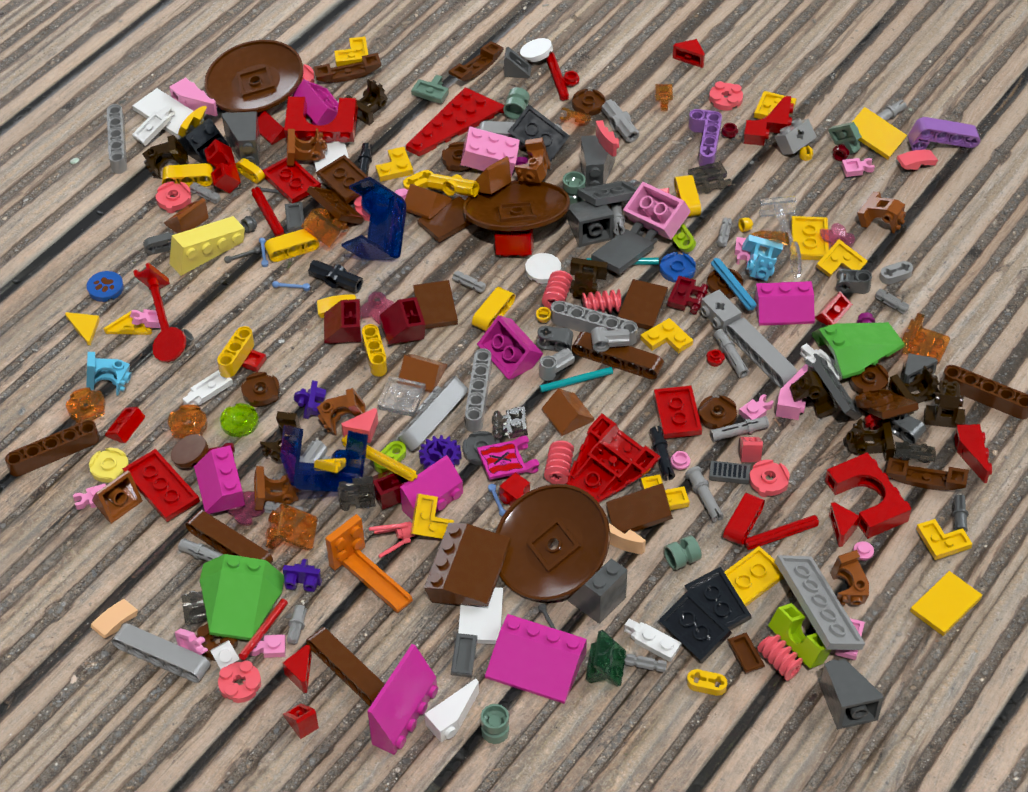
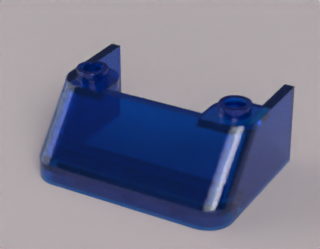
[341,176,406,261]
[280,425,368,493]

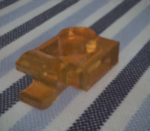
[655,84,673,111]
[560,107,592,124]

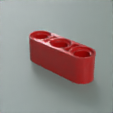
[723,493,765,546]

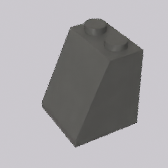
[222,112,260,165]
[581,134,616,188]
[566,201,614,247]
[568,558,628,624]
[820,659,884,730]

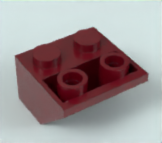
[379,297,426,344]
[324,299,362,344]
[366,470,409,510]

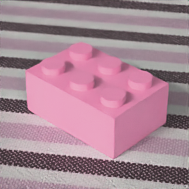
[460,127,520,176]
[623,182,691,240]

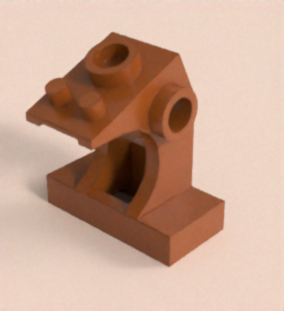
[287,128,328,166]
[514,138,551,183]
[857,191,906,233]
[317,388,366,435]
[254,466,301,510]
[830,550,869,606]

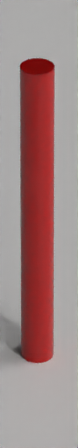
[239,598,288,660]

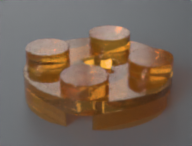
[66,388,106,423]
[168,405,208,439]

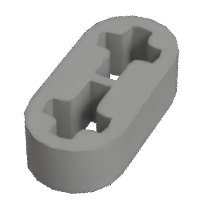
[879,261,913,285]

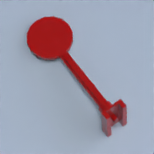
[133,263,186,363]

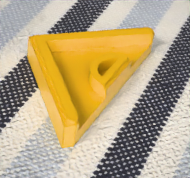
[103,311,152,335]
[65,312,100,345]
[314,458,346,473]

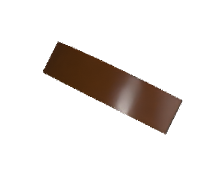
[449,41,504,81]
[313,53,382,82]
[886,457,969,490]

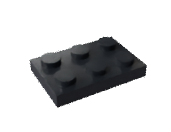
[508,105,570,162]
[684,566,752,630]
[659,591,732,663]

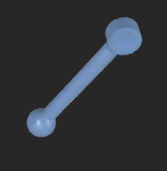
[259,237,269,267]
[272,281,310,291]
[488,484,506,517]

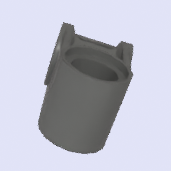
[836,269,872,294]
[537,326,573,352]
[889,413,926,445]

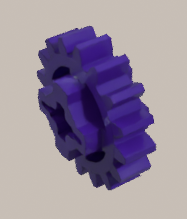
[419,435,462,469]

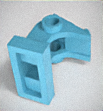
[742,235,783,281]
[86,352,132,395]

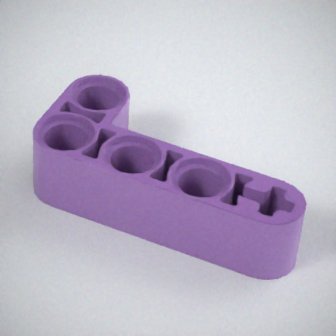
[689,109,722,169]
[908,117,981,151]

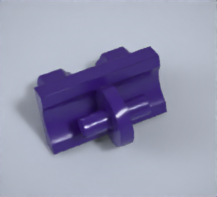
[294,380,326,419]
[283,559,322,592]

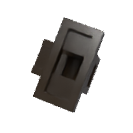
[344,79,388,126]
[142,135,189,179]
[570,257,608,298]
[888,366,939,415]
[790,370,838,418]
[925,380,965,428]
[260,411,302,464]
[846,418,895,461]

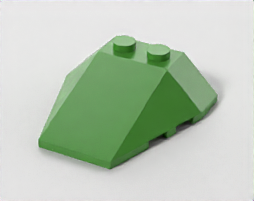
[812,322,905,379]
[200,554,284,641]

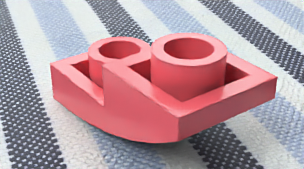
[596,120,619,156]
[896,150,938,170]

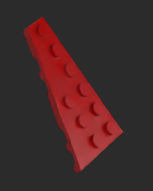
[405,87,504,157]

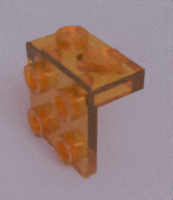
[301,208,350,248]
[902,313,950,364]
[265,503,318,551]

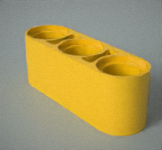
[162,163,213,188]
[674,175,701,217]
[264,228,319,262]
[472,287,515,331]
[362,324,387,377]
[217,326,254,378]

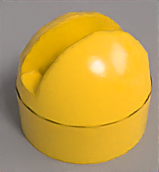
[799,146,813,161]
[738,217,753,232]
[536,307,551,323]

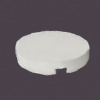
[520,38,553,62]
[525,253,561,284]

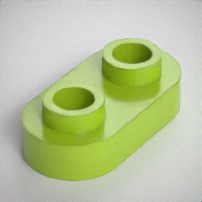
[672,224,696,253]
[374,441,406,473]

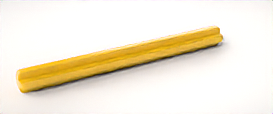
[341,435,418,481]

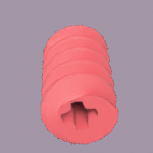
[542,270,573,310]
[582,289,621,313]
[544,441,574,484]
[757,635,804,681]

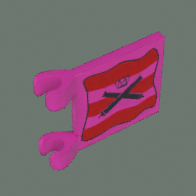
[477,436,539,480]

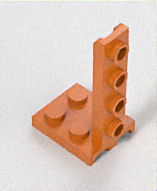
[325,514,413,613]

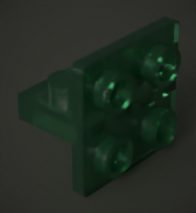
[586,630,626,687]

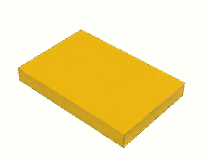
[852,107,907,160]
[791,216,829,260]
[724,546,784,606]
[910,571,982,636]

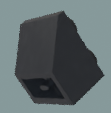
[178,118,230,164]

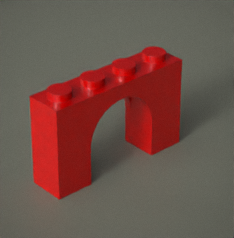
[284,96,358,143]
[825,452,911,539]

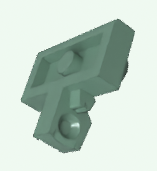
[411,75,449,104]
[828,122,862,154]

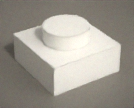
[210,640,239,669]

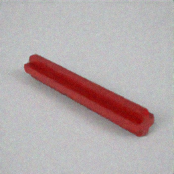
[546,52,569,101]
[251,187,285,237]
[744,515,819,550]

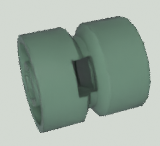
[503,87,530,120]
[563,171,586,204]
[664,535,702,570]
[481,704,509,744]

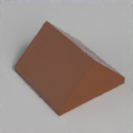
[475,156,511,194]
[402,183,452,219]
[164,198,209,234]
[398,354,447,393]
[542,388,594,436]
[92,470,143,524]

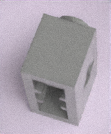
[774,118,817,155]
[700,290,742,332]

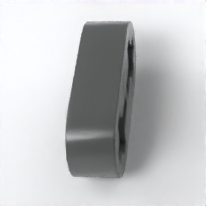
[143,233,175,255]

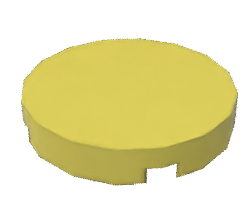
[89,448,129,483]

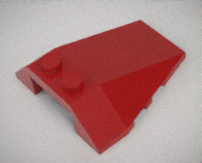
[566,413,661,503]

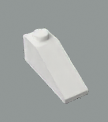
[425,679,479,742]

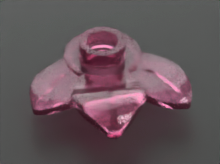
[820,223,855,247]
[361,292,394,325]
[226,491,265,525]

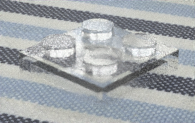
[377,376,426,417]

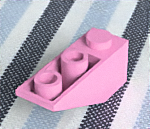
[169,78,218,116]
[776,364,808,420]

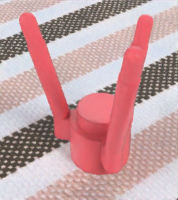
[369,521,415,558]

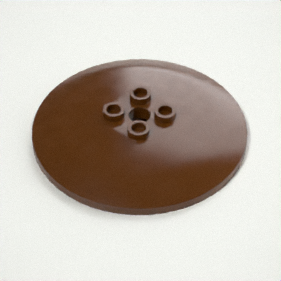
[204,40,304,113]
[463,180,570,231]
[495,484,610,601]

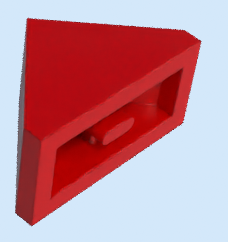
[673,39,705,68]
[829,502,860,547]
[282,645,312,693]
[283,703,319,739]

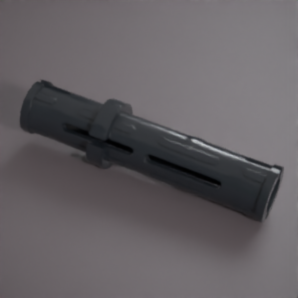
[358,143,373,176]
[650,426,675,481]

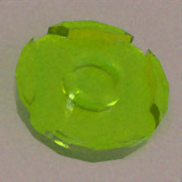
[220,403,259,437]

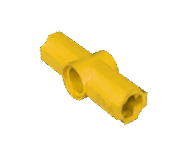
[427,173,480,197]

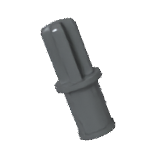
[952,495,969,532]

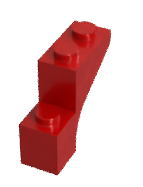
[744,96,794,146]

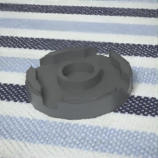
[462,431,500,466]

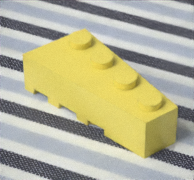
[169,216,245,276]

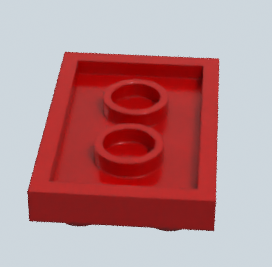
[262,157,321,203]
[654,385,702,439]

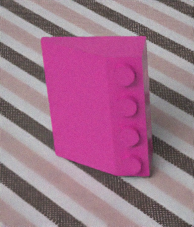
[485,614,587,704]
[367,644,438,755]

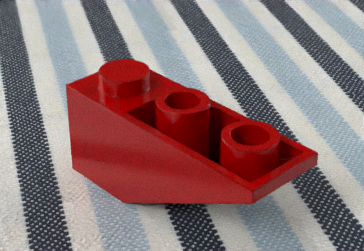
[954,424,992,483]

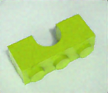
[768,603,831,669]

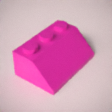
[293,79,339,126]
[755,281,815,326]
[477,315,543,380]
[194,445,245,514]
[400,455,463,520]

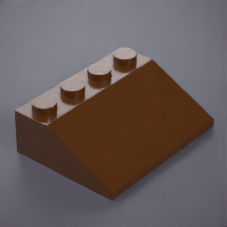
[424,523,512,606]

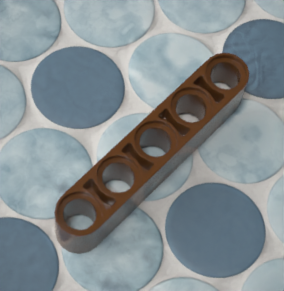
[572,332,664,380]
[942,365,1028,419]
[5,420,100,477]
[185,510,273,564]
[306,627,385,706]

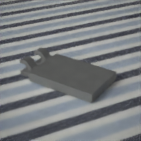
[577,179,640,206]
[591,222,658,274]
[805,353,862,420]

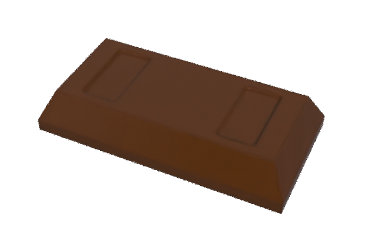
[727,632,765,674]

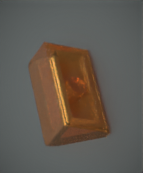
[750,230,790,245]

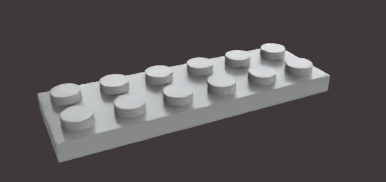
[774,555,865,650]

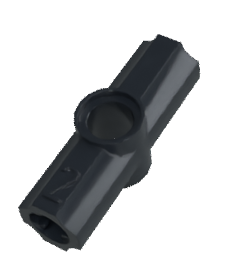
[308,260,363,292]

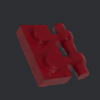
[667,276,708,314]

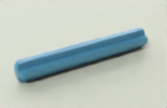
[711,258,757,311]

